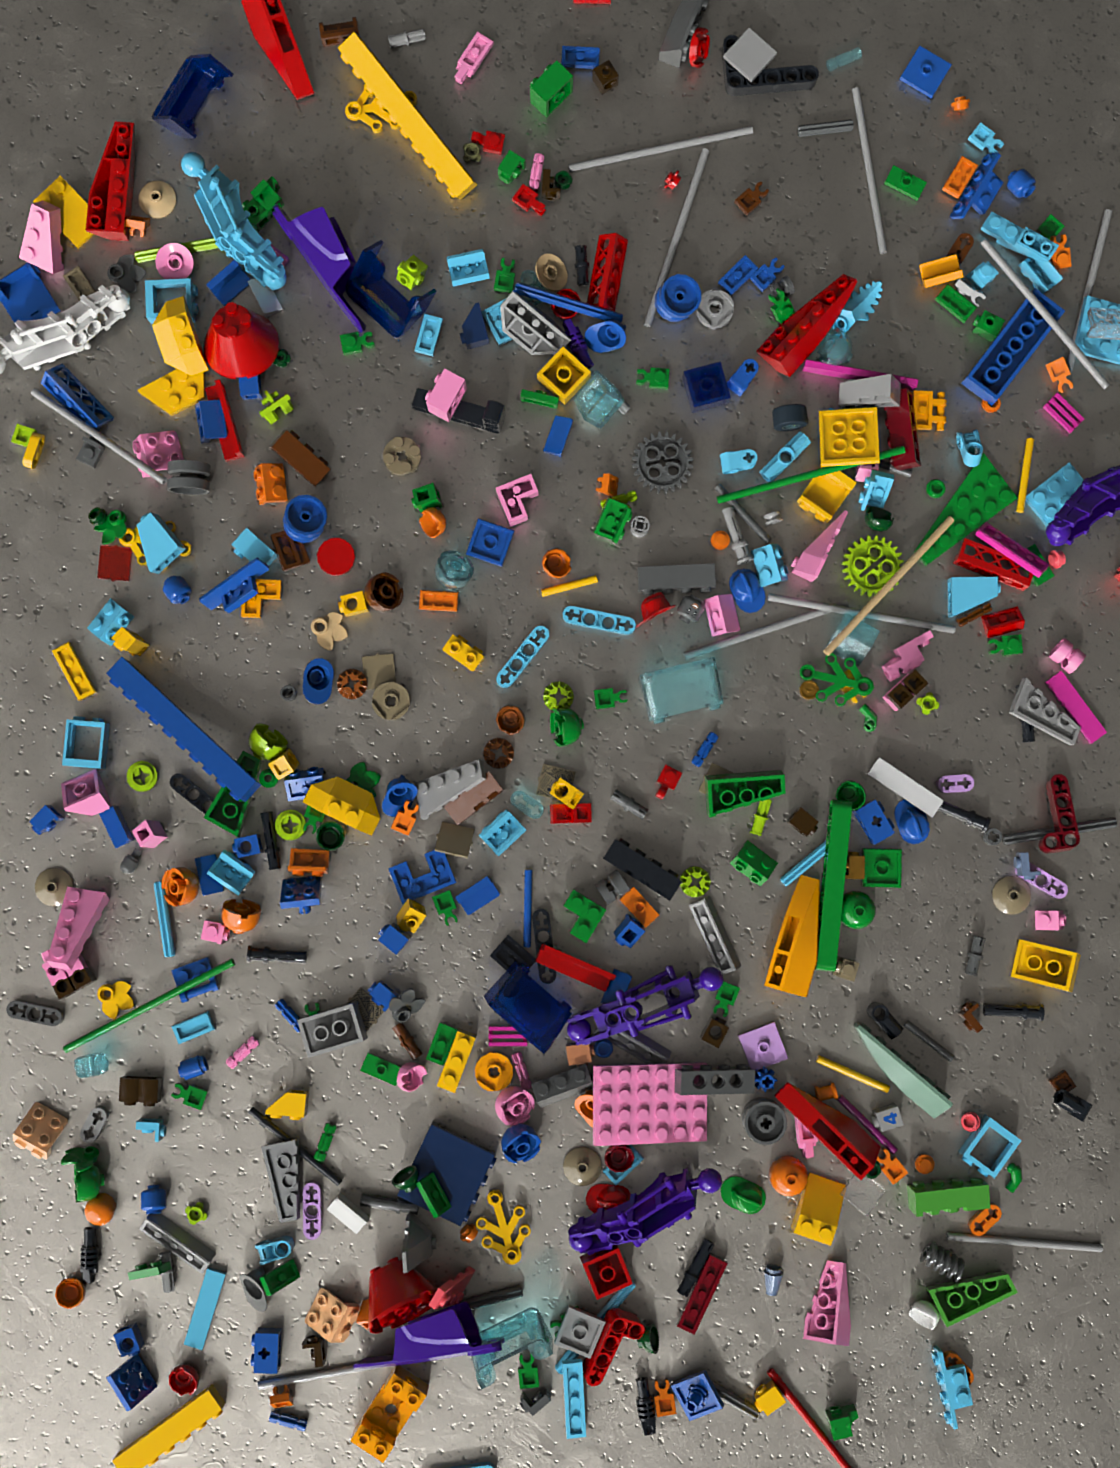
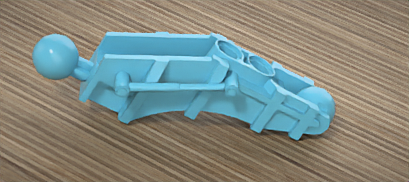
[181,152,287,291]

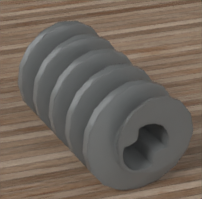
[920,1242,965,1283]

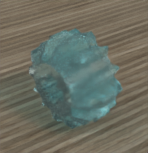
[74,1053,109,1078]

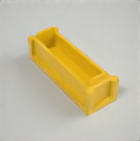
[112,627,150,657]

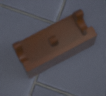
[319,17,360,47]

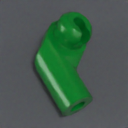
[859,703,877,732]
[1005,1163,1022,1193]

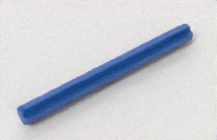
[514,282,623,323]

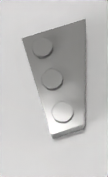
[839,374,901,409]

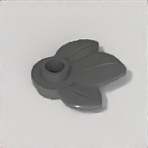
[107,255,146,292]
[389,988,426,1023]

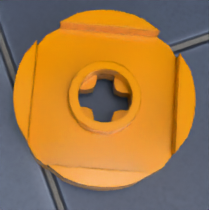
[475,1051,513,1091]

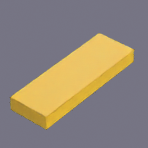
[52,642,97,701]

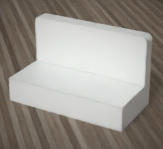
[327,1193,370,1234]

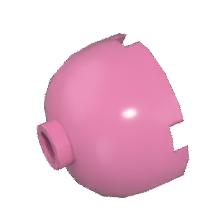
[495,1086,535,1126]

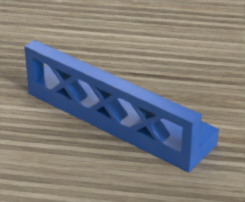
[41,363,114,437]

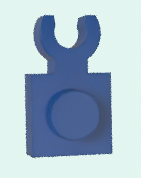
[750,258,785,292]

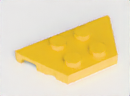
[138,369,206,416]

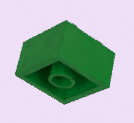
[530,60,573,118]

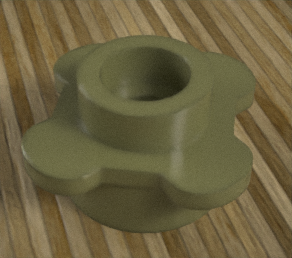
[463,143,481,162]

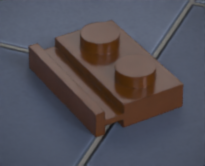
[270,530,310,572]

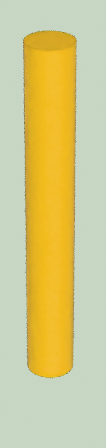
[541,575,598,597]

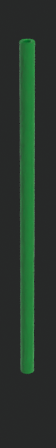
[716,446,905,504]
[63,958,235,1053]

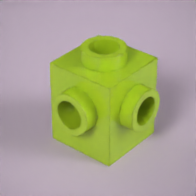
[396,254,428,290]

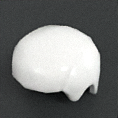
[909,1300,940,1330]

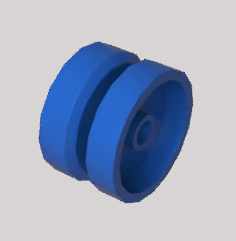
[655,274,701,322]
[283,495,327,543]

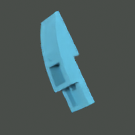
[981,212,1059,262]

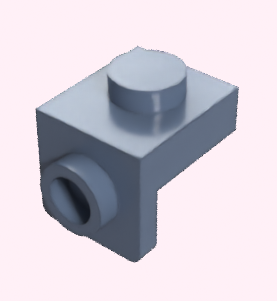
[1014,852,1041,880]

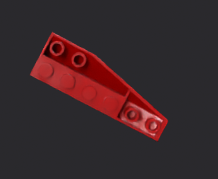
[241,0,314,100]
[85,121,135,241]
[756,274,858,377]
[774,1082,881,1180]

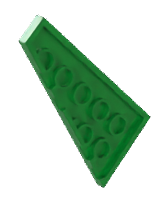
[914,453,1018,566]

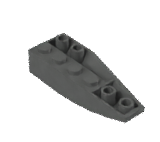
[658,0,709,68]

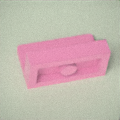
[704,594,740,637]

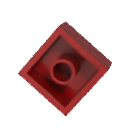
[580,1245,633,1300]

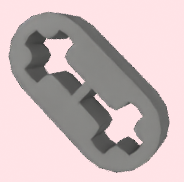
[80,1106,109,1143]

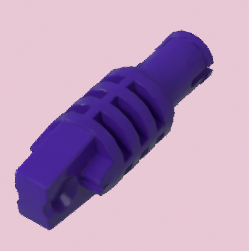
[562,318,594,369]

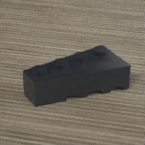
[603,838,682,901]

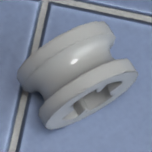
[764,511,783,526]

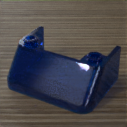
[152,54,234,139]
[345,240,437,338]

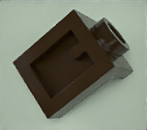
[541,169,561,201]
[301,1335,326,1368]

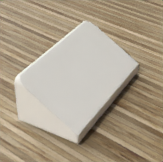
[247,279,283,318]

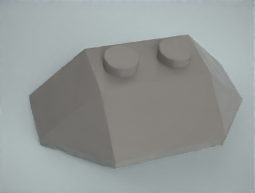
[500,291,571,355]

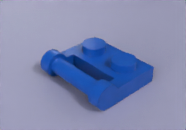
[171,957,220,1003]

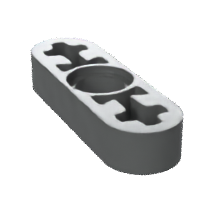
[6,1000,64,1026]

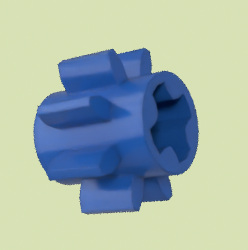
[755,1066,778,1092]

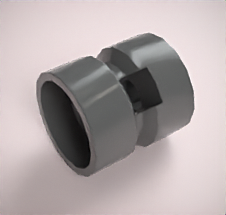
[594,870,630,905]

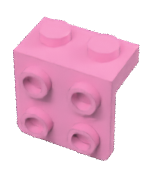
[133,431,184,478]

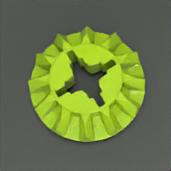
[543,681,574,711]
[127,761,158,792]
[275,810,306,840]
[680,866,711,897]

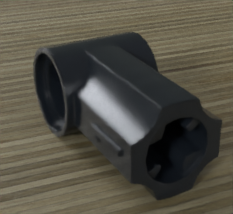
[867,1002,904,1040]
[1053,1088,1093,1122]

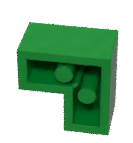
[563,889,606,943]

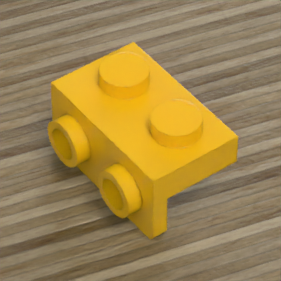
[442,634,485,671]

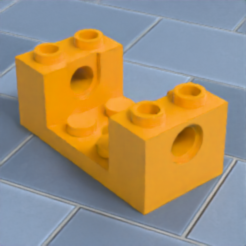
[350,1365,429,1463]

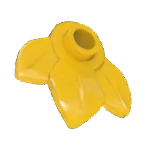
[97,981,134,1019]

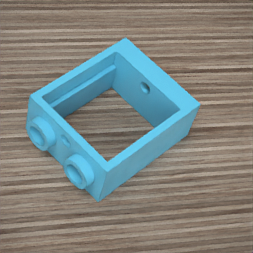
[145,278,199,324]
[62,716,110,769]
[958,1114,1022,1179]

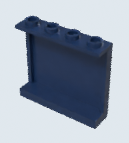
[397,1121,497,1227]

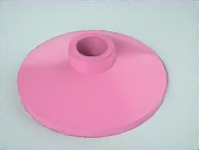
[155,243,194,279]

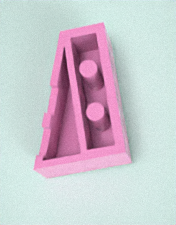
[19,201,64,274]

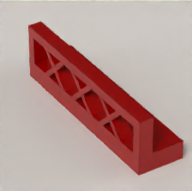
[587,233,628,312]
[205,379,245,462]
[952,538,1033,591]
[534,944,616,992]

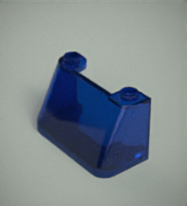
[484,962,572,1054]

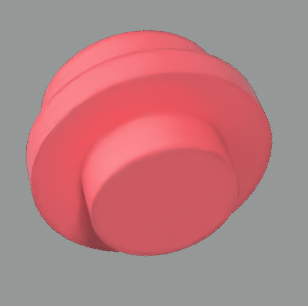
[1048,549,1066,569]
[961,1112,981,1132]

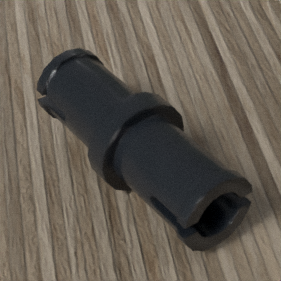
[574,245,589,286]

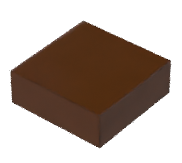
[1048,1069,1077,1092]

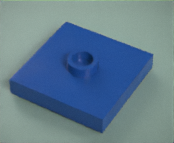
[899,46,952,99]
[466,518,514,567]

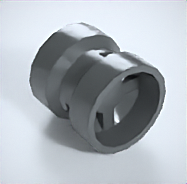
[769,276,795,297]

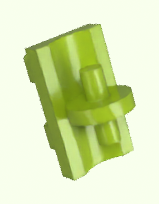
[259,390,294,424]

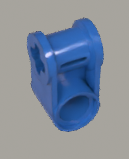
[725,359,759,397]

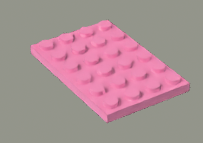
[593,1062,707,1146]

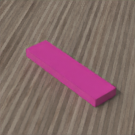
[975,522,1050,578]
[1044,671,1107,744]

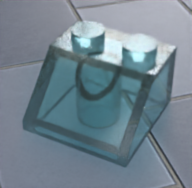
[573,370,625,429]
[825,613,880,667]

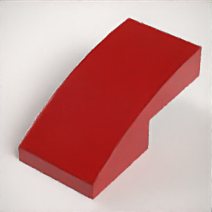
[550,803,592,824]

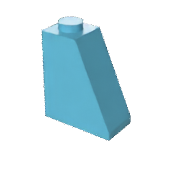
[137,512,186,574]
[947,577,1001,618]

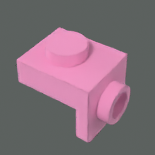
[1035,910,1066,930]

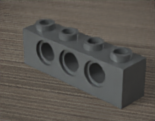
[675,1064,755,1095]

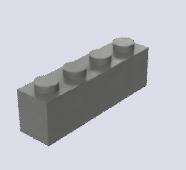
[637,563,716,595]

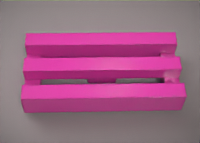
[1043,392,1084,434]
[489,1026,527,1046]

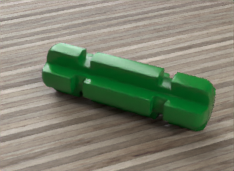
[314,1123,336,1161]

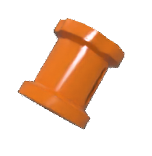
[814,1082,838,1101]

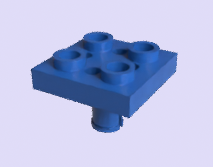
[280,876,322,914]
[106,1354,158,1411]
[671,1370,724,1421]

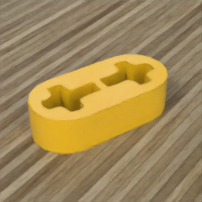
[23,432,45,469]

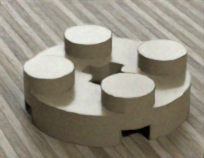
[383,437,421,476]
[372,682,411,720]

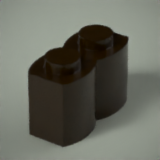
[119,1076,162,1106]

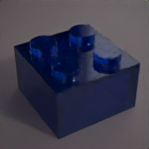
[682,361,731,413]

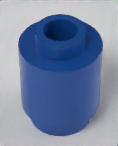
[178,1055,209,1080]

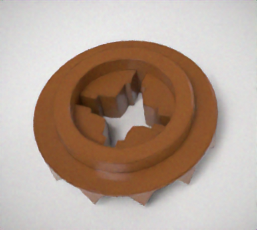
[336,669,367,699]
[483,738,514,769]

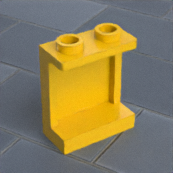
[797,467,857,523]

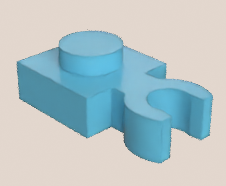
[968,122,1004,153]

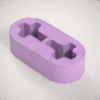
[936,774,974,793]

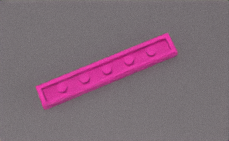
[802,359,919,391]

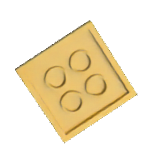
[819,407,880,467]

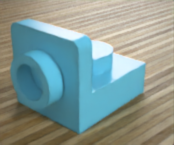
[136,1118,166,1142]

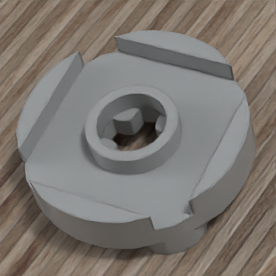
[696,290,734,330]

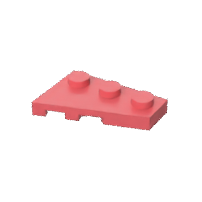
[429,1266,476,1310]

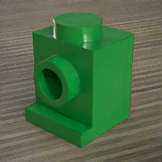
[497,150,526,184]
[242,198,272,232]
[411,483,443,512]

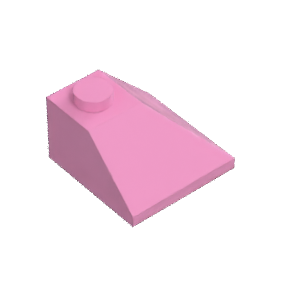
[61,769,110,816]

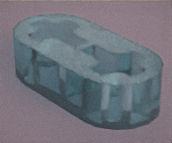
[511,791,544,819]

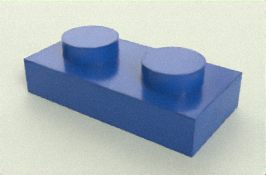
[561,46,600,69]
[718,255,759,296]

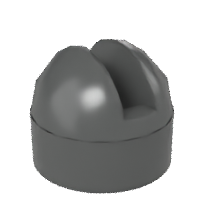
[280,685,297,701]

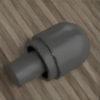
[120,848,142,874]

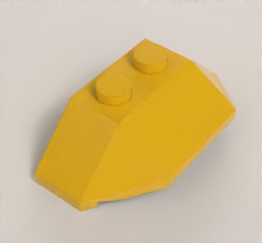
[152,296,209,376]
[302,776,380,836]

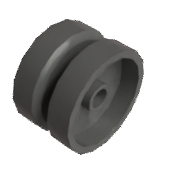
[167,460,211,495]
[742,1097,787,1145]

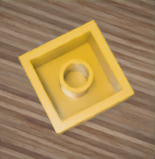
[537,347,591,405]

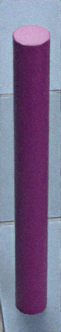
[837,1095,898,1154]

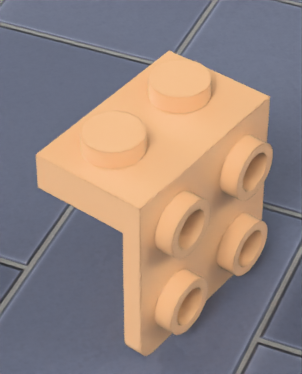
[13,1102,68,1160]
[305,1288,361,1343]

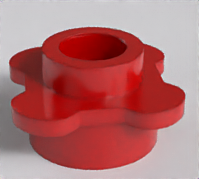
[664,170,681,190]

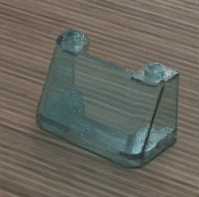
[638,657,724,724]
[472,1307,553,1390]

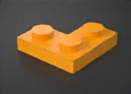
[241,579,282,618]

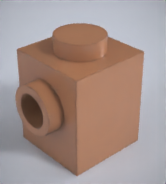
[566,1043,595,1067]

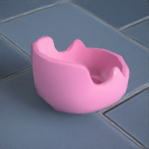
[397,1062,427,1092]

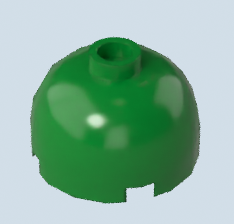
[550,708,584,747]
[841,891,876,929]
[74,1164,104,1202]

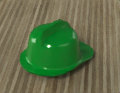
[720,1176,766,1214]

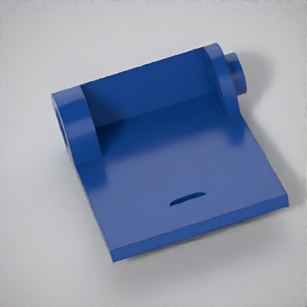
[0,262,61,327]

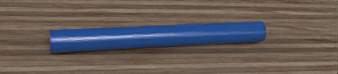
[523,870,532,948]

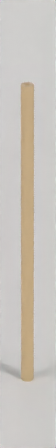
[823,516,954,656]

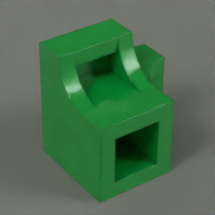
[250,176,284,218]
[825,1404,859,1441]

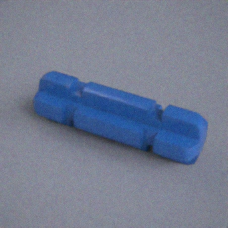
[691,732,719,767]
[275,999,300,1033]
[269,1410,308,1431]

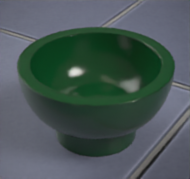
[392,1165,418,1193]
[637,1324,659,1354]

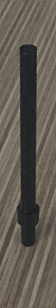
[248,1107,342,1186]

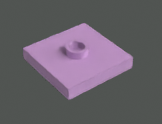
[738,1021,788,1070]

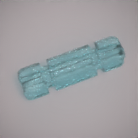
[826,47,862,71]

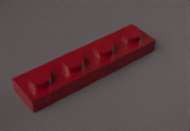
[676,1254,728,1335]

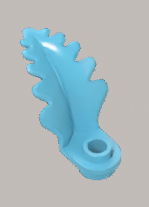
[832,281,883,333]

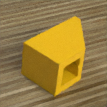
[265,1089,309,1120]

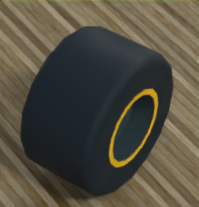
[772,404,808,431]

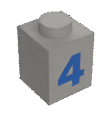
[871,1103,904,1132]

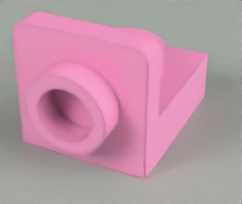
[201,920,230,944]

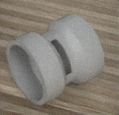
[630,516,650,538]

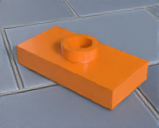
[942,156,978,199]
[419,590,459,612]
[619,886,659,928]

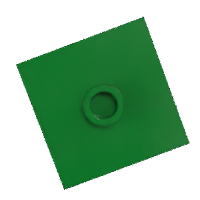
[862,848,902,888]

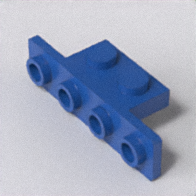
[950,153,1004,219]
[199,558,269,613]

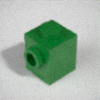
[972,310,1005,342]

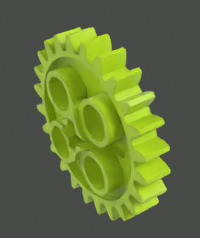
[841,535,904,598]

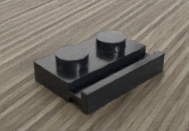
[490,934,536,981]

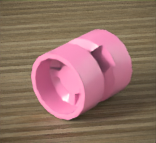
[1048,638,1086,674]

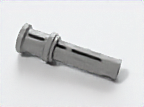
[722,507,754,565]

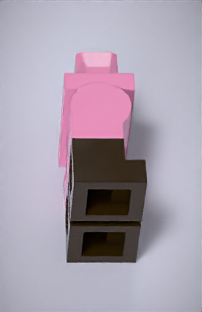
[882,669,929,711]
[41,949,97,1000]

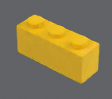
[437,1028,477,1093]

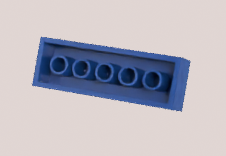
[961,288,1065,406]

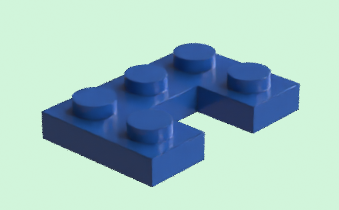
[388,850,457,904]

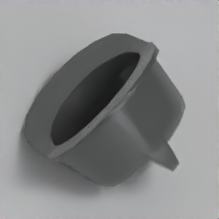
[239,1267,267,1312]

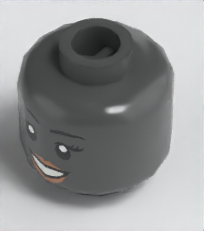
[677,594,705,624]

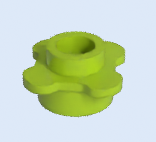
[916,692,939,715]
[185,1202,208,1225]

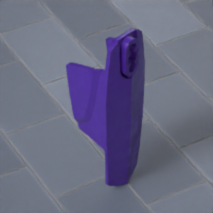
[272,204,366,333]
[353,1301,505,1370]

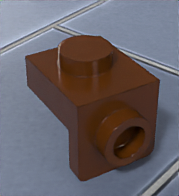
[958,1001,983,1033]

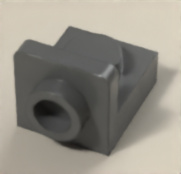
[76,436,105,468]
[520,1389,551,1416]

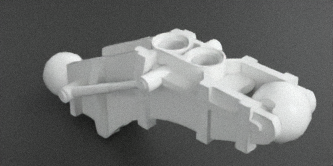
[0,285,131,374]

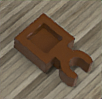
[734,182,769,216]

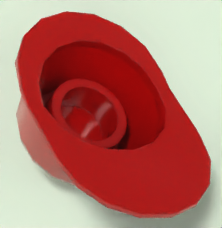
[635,592,676,628]
[586,1184,631,1214]

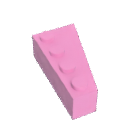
[47,887,110,970]

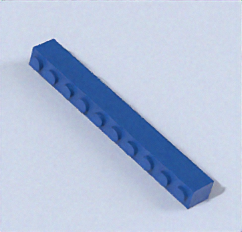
[106,657,261,802]

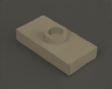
[63,265,96,301]

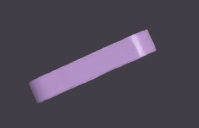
[1015,862,1068,899]
[303,1181,322,1240]

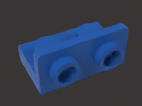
[284,767,324,801]

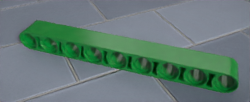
[815,799,852,972]

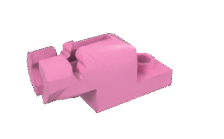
[882,630,934,682]

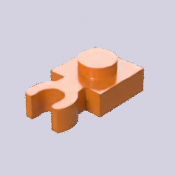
[1050,234,1072,269]
[1045,356,1073,393]
[391,799,419,836]
[877,1147,908,1185]
[654,1379,677,1417]

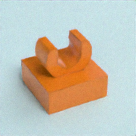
[126,215,150,237]
[596,474,619,497]
[270,1385,294,1409]

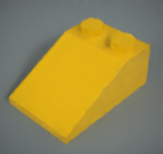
[33,176,94,249]
[1011,939,1081,992]
[791,1172,846,1246]

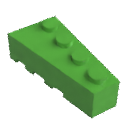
[907,1178,990,1217]
[926,1271,1018,1327]

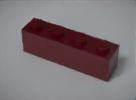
[884,388,921,471]

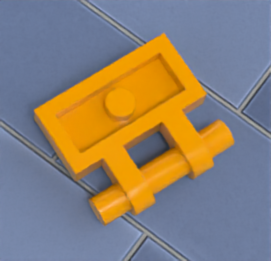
[912,390,947,431]

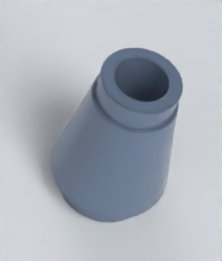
[764,1264,783,1296]

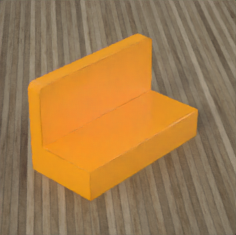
[919,254,964,288]

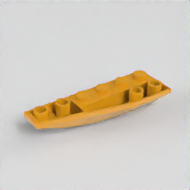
[764,875,820,998]

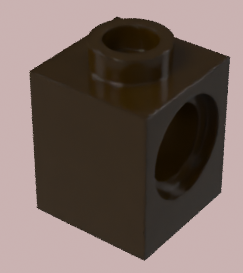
[592,60,619,95]
[787,807,819,837]
[700,1016,729,1049]

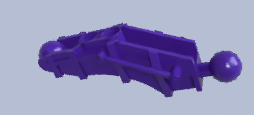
[1046,465,1120,546]
[567,965,724,1046]
[568,1168,722,1255]

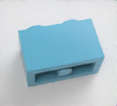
[231,528,278,566]

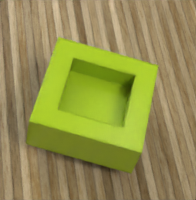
[11,424,37,447]

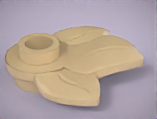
[311,612,348,651]

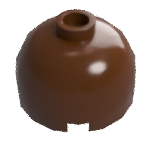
[364,572,403,612]

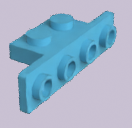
[932,1346,973,1430]

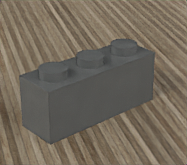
[531,1064,593,1108]

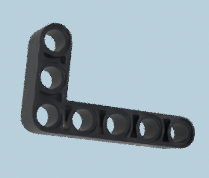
[722,35,819,96]
[411,388,506,434]

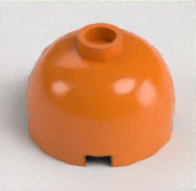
[162,867,199,906]
[222,899,261,934]
[769,1156,808,1196]

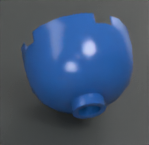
[501,1124,541,1163]

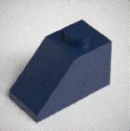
[459,302,489,350]

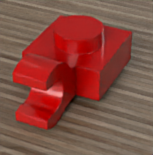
[471,131,505,155]
[512,184,546,216]
[655,764,683,800]

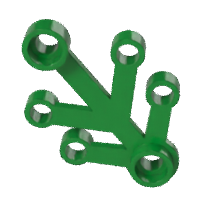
[800,653,874,707]

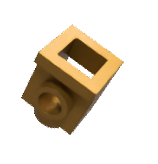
[845,852,865,879]

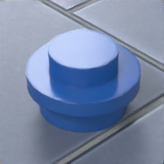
[594,1038,613,1058]

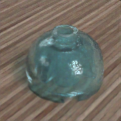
[816,328,853,366]
[434,551,474,590]

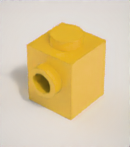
[396,898,427,933]
[753,1380,786,1416]

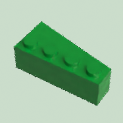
[203,750,262,838]
[705,770,786,818]

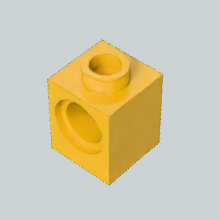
[338,591,369,617]
[268,748,300,780]
[550,778,584,809]

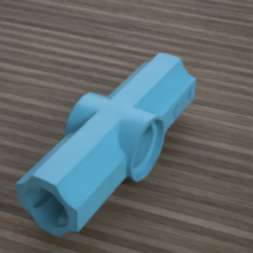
[759,431,811,482]

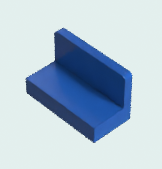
[206,259,251,306]
[195,400,227,443]
[99,805,135,849]
[455,876,500,915]

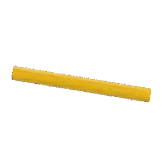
[1016,438,1034,513]
[816,1055,890,1093]

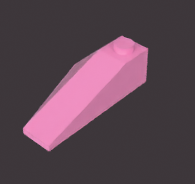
[791,510,848,582]
[803,1260,851,1346]

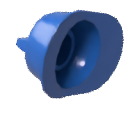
[584,319,626,353]
[729,568,766,613]
[303,658,334,704]
[382,775,418,817]
[894,799,930,844]

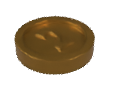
[799,680,819,700]

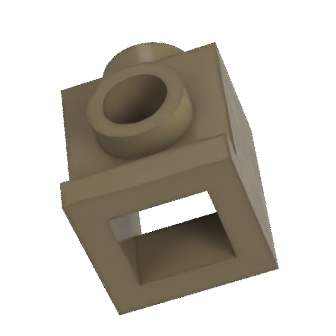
[832,956,860,982]

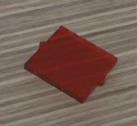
[97,545,132,582]

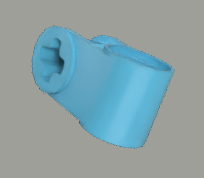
[956,429,983,467]
[720,449,757,474]
[255,1235,295,1265]

